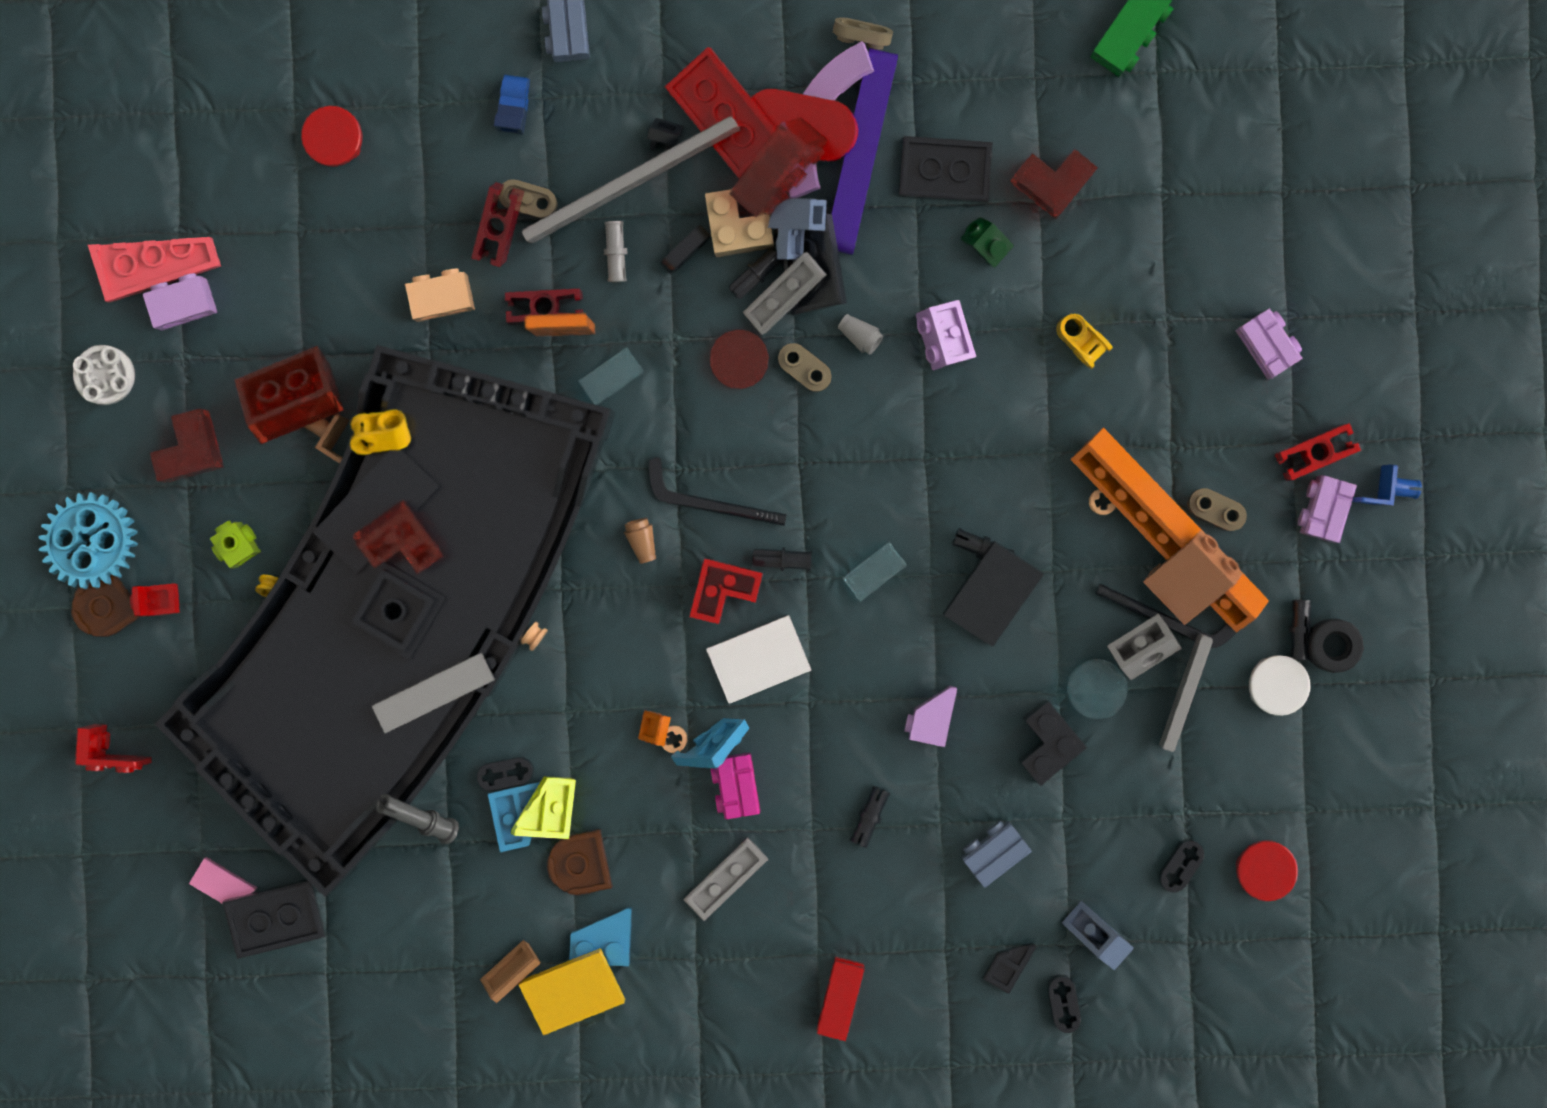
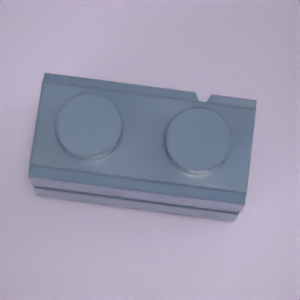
[542,0,590,62]
[961,820,1032,888]

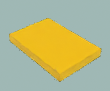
[518,948,625,1036]

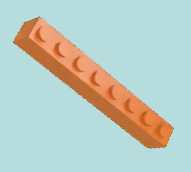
[1070,427,1269,633]

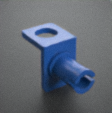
[1352,465,1422,505]

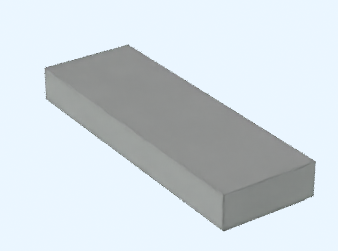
[743,252,826,335]
[683,837,768,921]

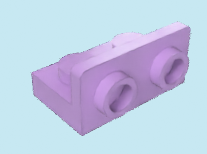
[916,300,976,370]

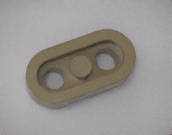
[833,17,893,50]
[499,179,558,219]
[778,343,832,392]
[1188,488,1247,531]

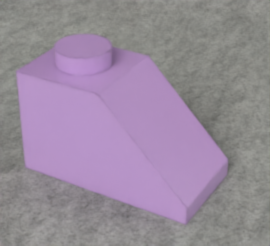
[904,686,957,747]

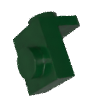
[961,217,1014,268]

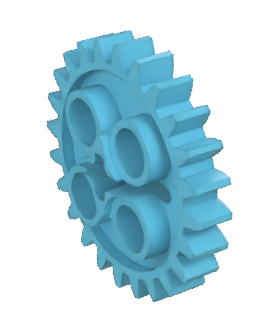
[39,492,138,589]

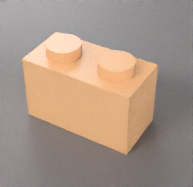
[405,268,475,322]

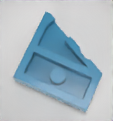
[671,718,750,769]
[487,781,541,852]
[569,907,632,966]

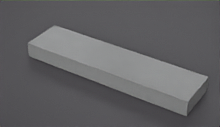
[1159,633,1213,752]
[372,653,495,733]

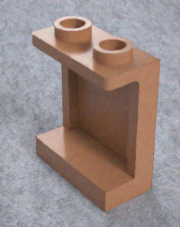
[1143,530,1242,625]

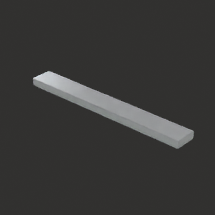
[522,117,740,244]

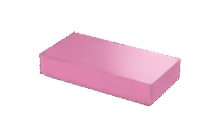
[189,857,257,904]

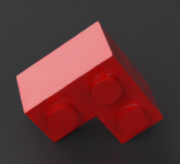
[689,558,763,624]

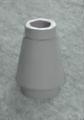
[838,314,883,355]

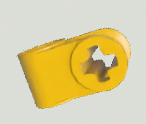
[1056,314,1113,369]
[350,410,411,454]

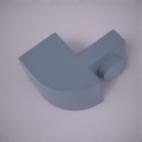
[768,199,827,260]

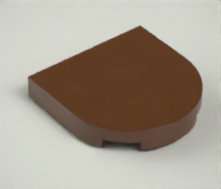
[71,574,141,637]
[547,829,613,895]

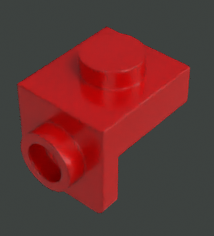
[130,584,180,617]

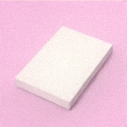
[707,615,811,704]

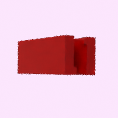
[1274,423,1361,481]
[817,956,865,1041]

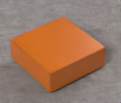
[638,710,671,746]

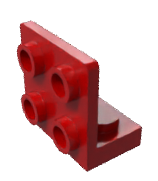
[76,724,152,773]

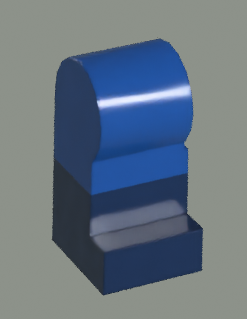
[494,75,529,135]

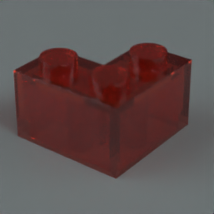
[1010,149,1098,219]
[150,408,224,483]
[354,499,443,573]

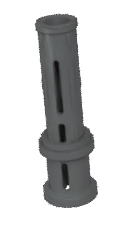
[376,794,459,844]

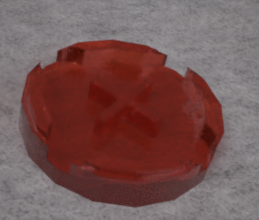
[710,330,769,389]

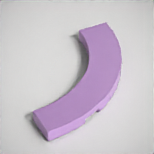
[785,42,874,199]

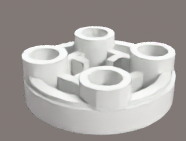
[73,345,135,405]
[1249,655,1310,716]

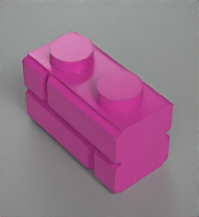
[711,753,760,819]

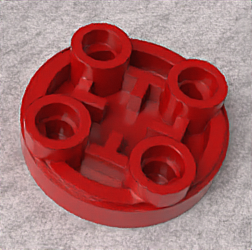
[301,106,362,167]
[1236,840,1298,901]

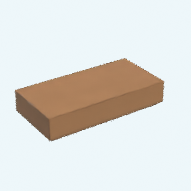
[480,940,541,1003]

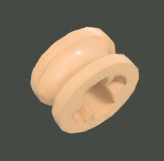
[1089,489,1116,515]
[520,621,548,651]
[662,725,688,753]

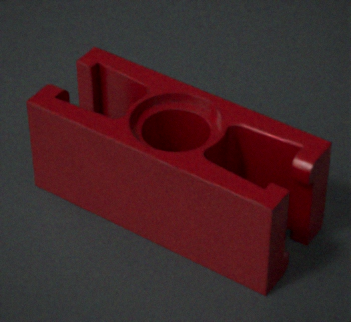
[471,182,524,267]
[505,289,583,325]

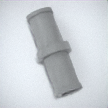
[604,221,627,282]

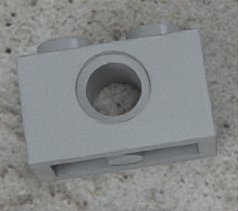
[1108,614,1182,680]

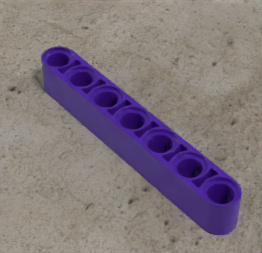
[832,48,898,255]

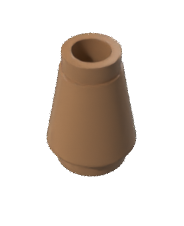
[624,517,656,564]

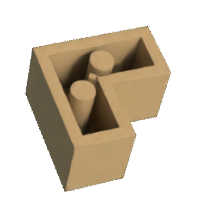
[705,189,774,257]

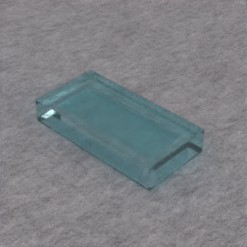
[578,347,644,405]
[842,542,907,602]

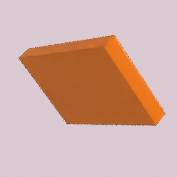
[525,314,595,336]

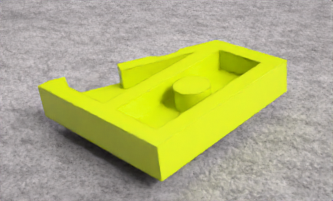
[511,776,576,839]

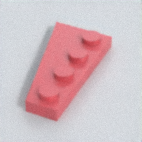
[88,237,221,303]

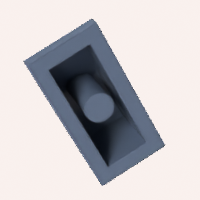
[1062,901,1134,970]

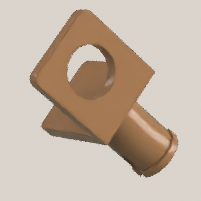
[301,410,349,463]

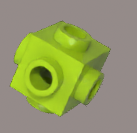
[210,520,261,568]

